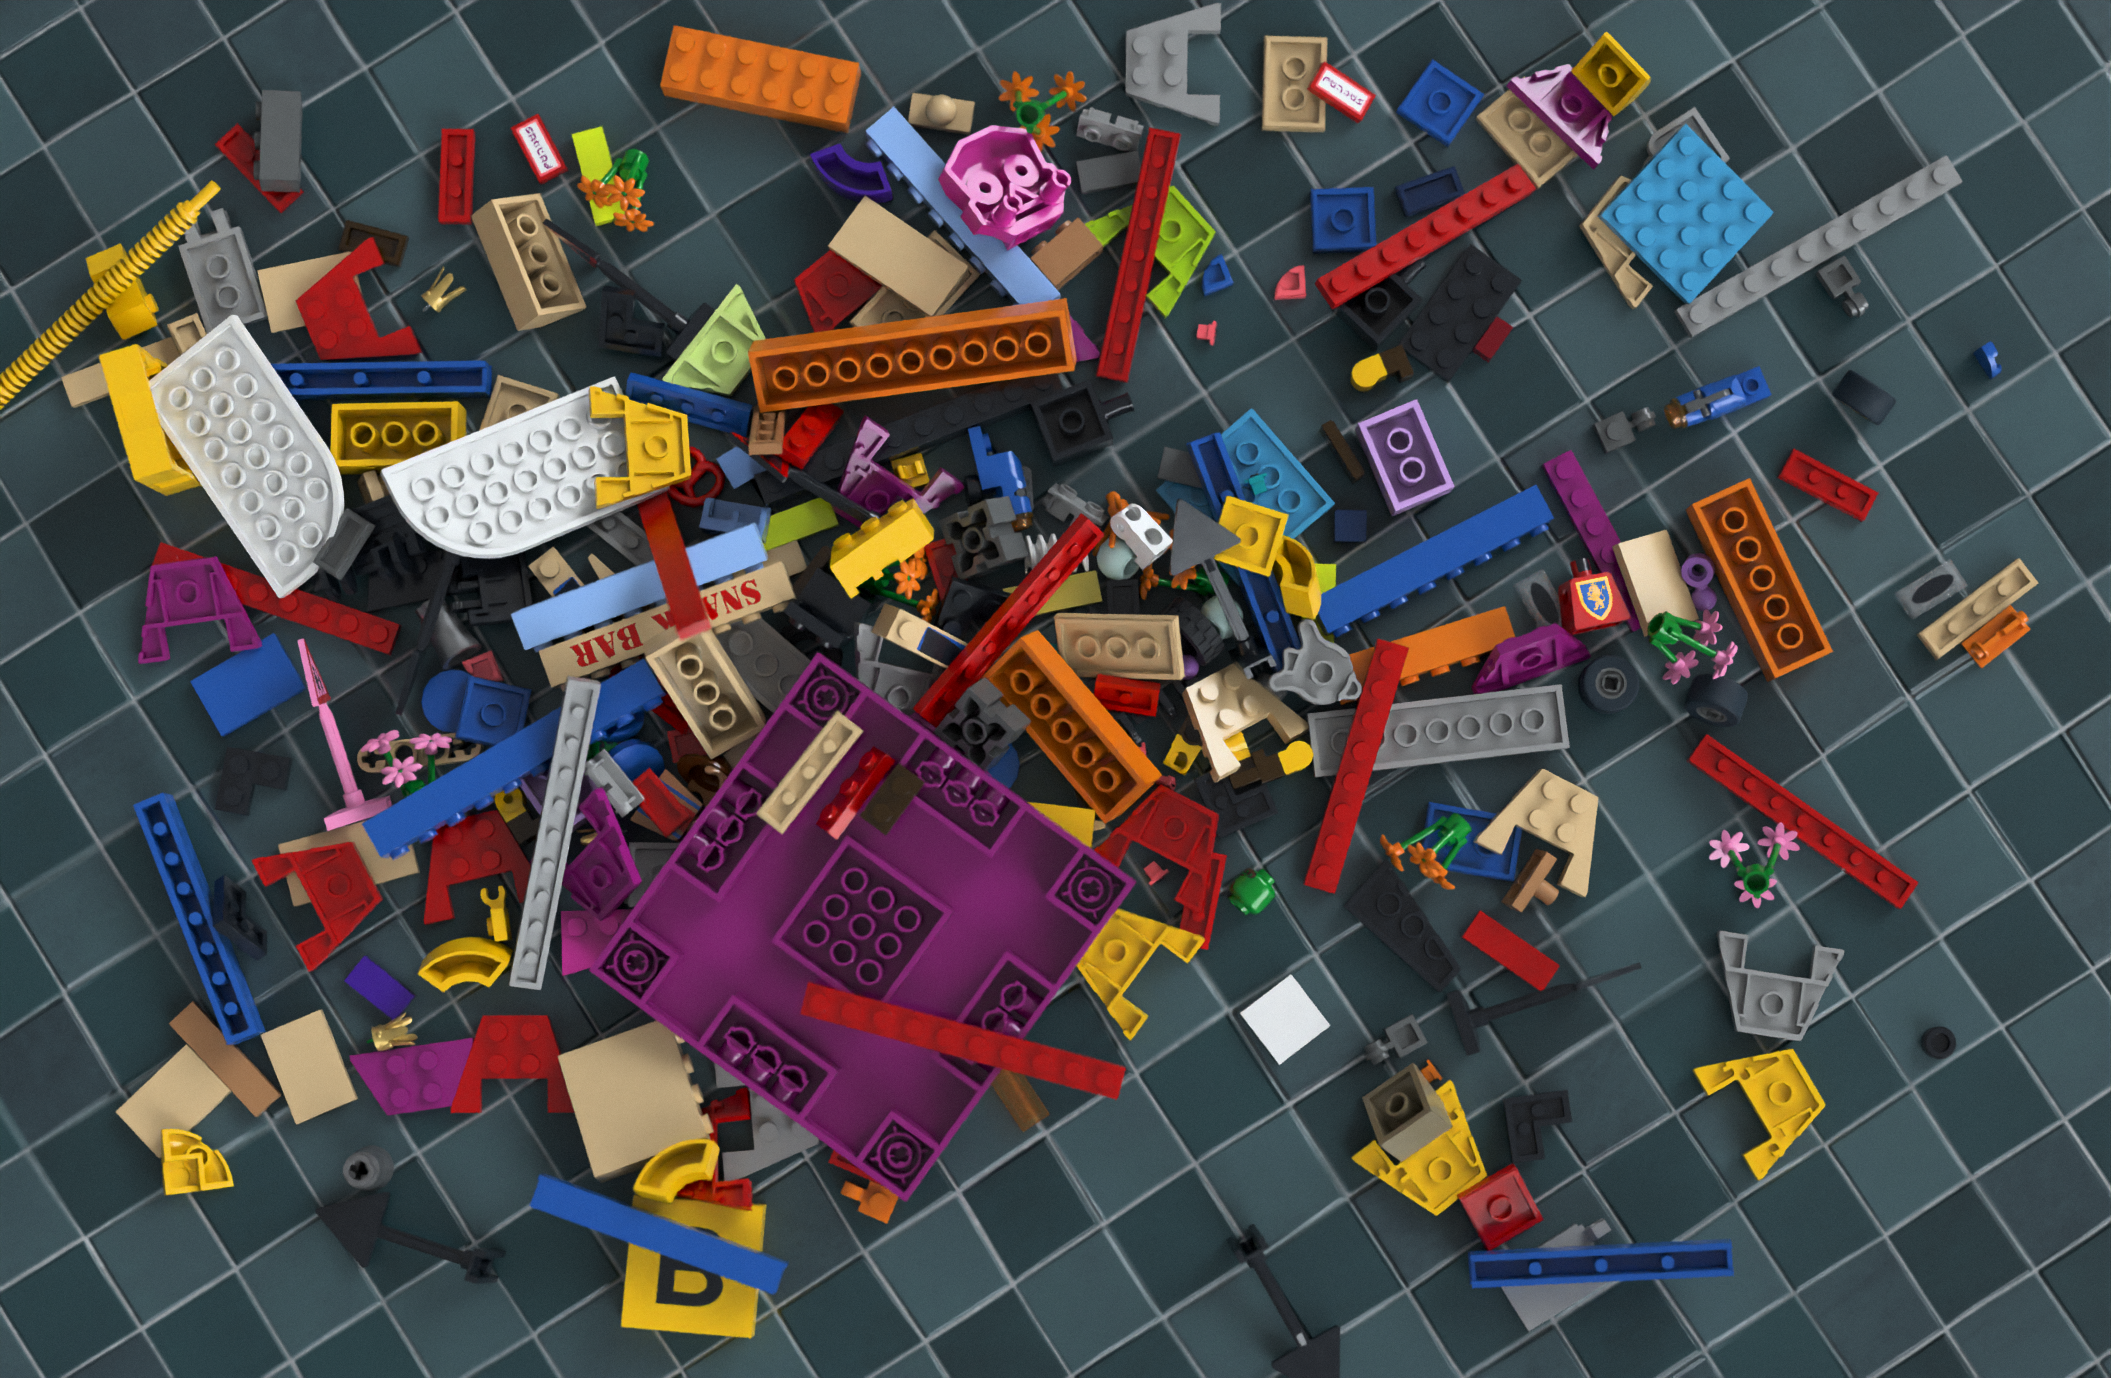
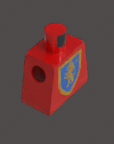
[1558,558,1631,635]

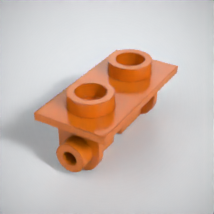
[1961,605,2031,668]

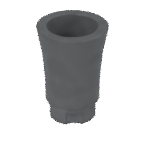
[415,599,481,670]
[343,1145,394,1191]

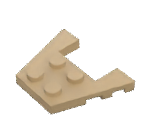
[1579,176,1653,309]
[1182,663,1309,783]
[1473,769,1599,897]

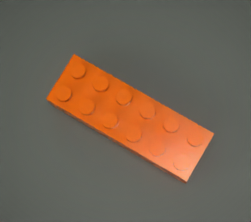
[660,25,861,133]
[1685,478,1833,682]
[981,630,1163,824]

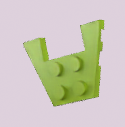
[1085,186,1216,318]

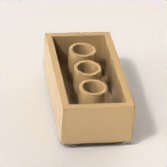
[643,625,766,759]

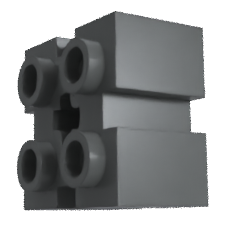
[939,496,1029,580]
[934,678,1031,772]

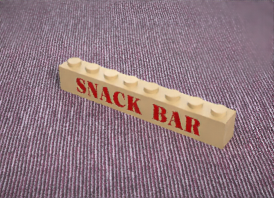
[538,561,797,692]

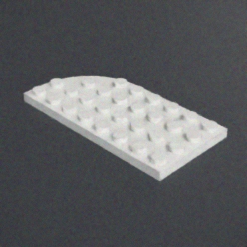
[149,315,344,598]
[380,376,670,559]

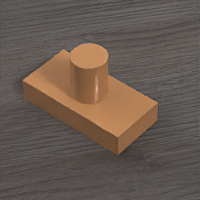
[1501,849,1559,912]

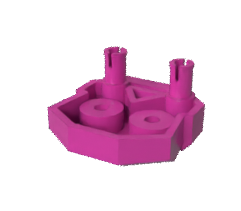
[938,125,1071,250]

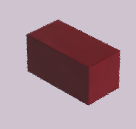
[1472,316,1513,362]

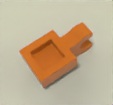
[841,1180,898,1223]

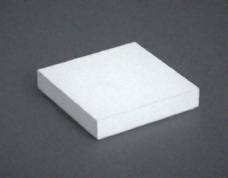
[1240,974,1330,1065]

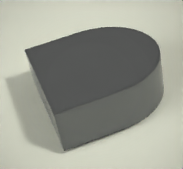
[1255,672,1287,701]

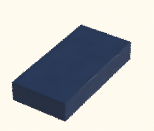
[1395,166,1465,218]

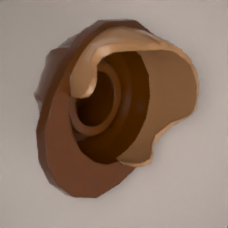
[677,754,733,807]

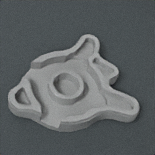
[1267,619,1362,705]

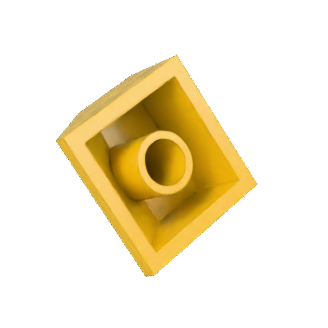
[1571,32,1651,116]

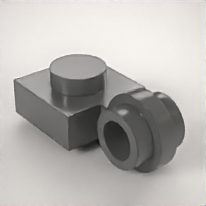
[1815,255,1869,318]
[1592,407,1656,454]
[1364,1014,1428,1065]

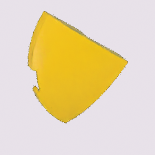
[161,1129,234,1196]

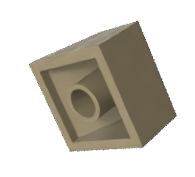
[1362,1063,1453,1162]

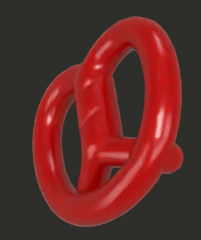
[667,446,725,508]

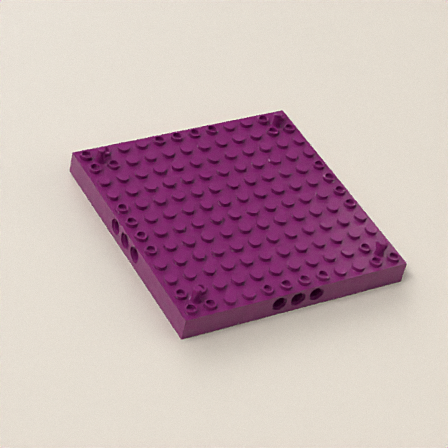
[589,652,1137,1202]

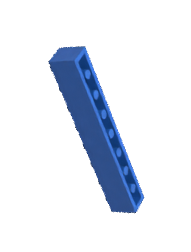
[1316,485,1554,638]
[133,793,266,1045]

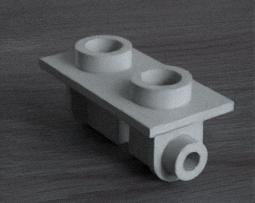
[1076,107,1144,152]
[1042,483,1109,530]
[583,749,645,818]

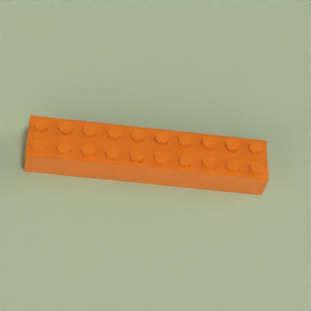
[748,298,1077,413]

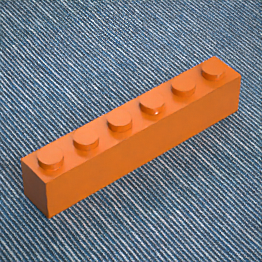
[1339,606,1515,705]

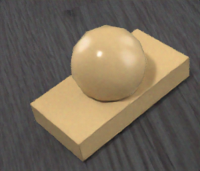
[908,93,975,135]

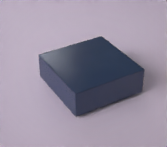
[1334,510,1367,543]

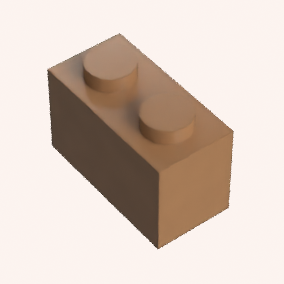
[1030,217,1103,290]

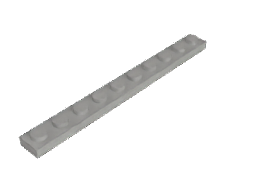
[1675,155,1963,339]
[508,676,601,990]

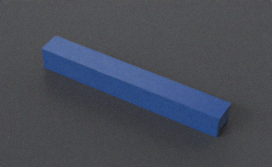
[271,361,492,401]
[1186,432,1301,674]
[529,1173,789,1295]
[1468,1239,1734,1288]

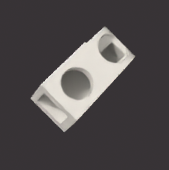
[1110,503,1173,570]

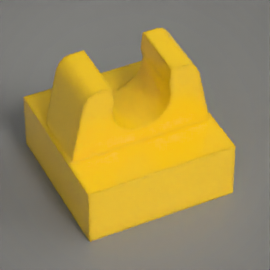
[891,453,929,489]

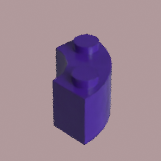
[810,143,893,203]

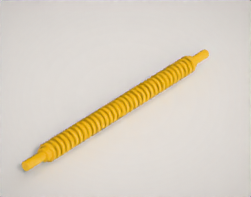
[0,180,221,410]

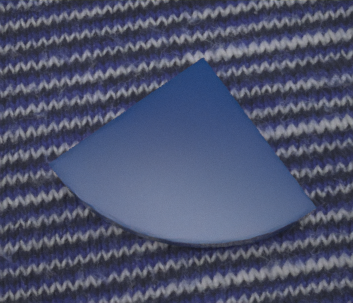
[1202,254,1233,296]
[1973,341,2002,379]

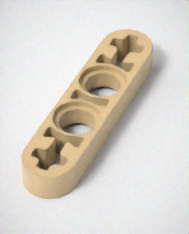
[357,733,484,774]

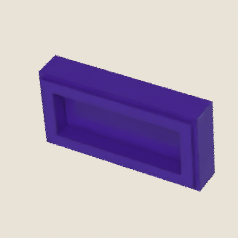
[344,956,416,1020]

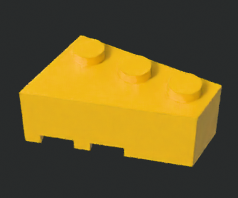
[830,498,934,598]

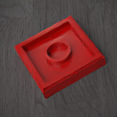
[1457,1163,1544,1250]

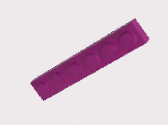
[1542,450,1641,633]

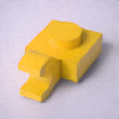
[480,885,512,942]

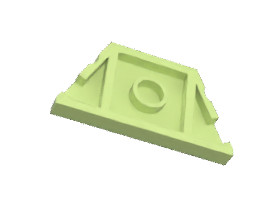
[662,284,766,397]

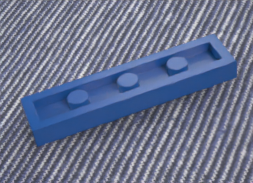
[625,372,753,437]

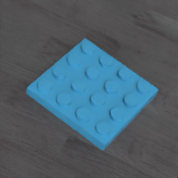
[1598,124,1774,304]
[1155,408,1335,587]

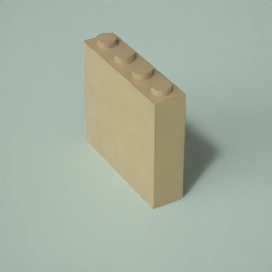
[558,1021,714,1183]

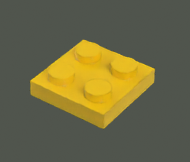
[1214,495,1289,577]

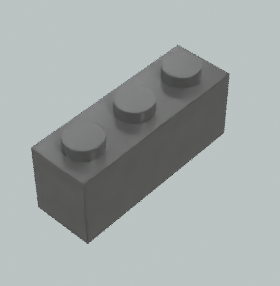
[254,90,303,192]

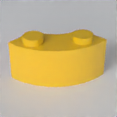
[86,243,159,340]
[1272,535,1321,620]
[417,937,513,993]
[633,1139,720,1204]

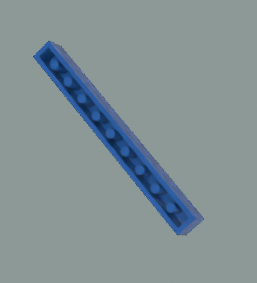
[362,658,667,860]

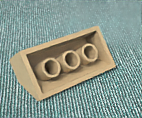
[471,193,587,331]

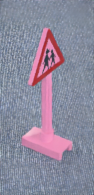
[297,638,393,831]

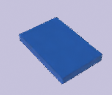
[190,633,307,737]
[1418,802,1522,882]

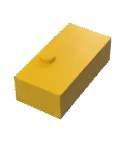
[330,401,467,475]

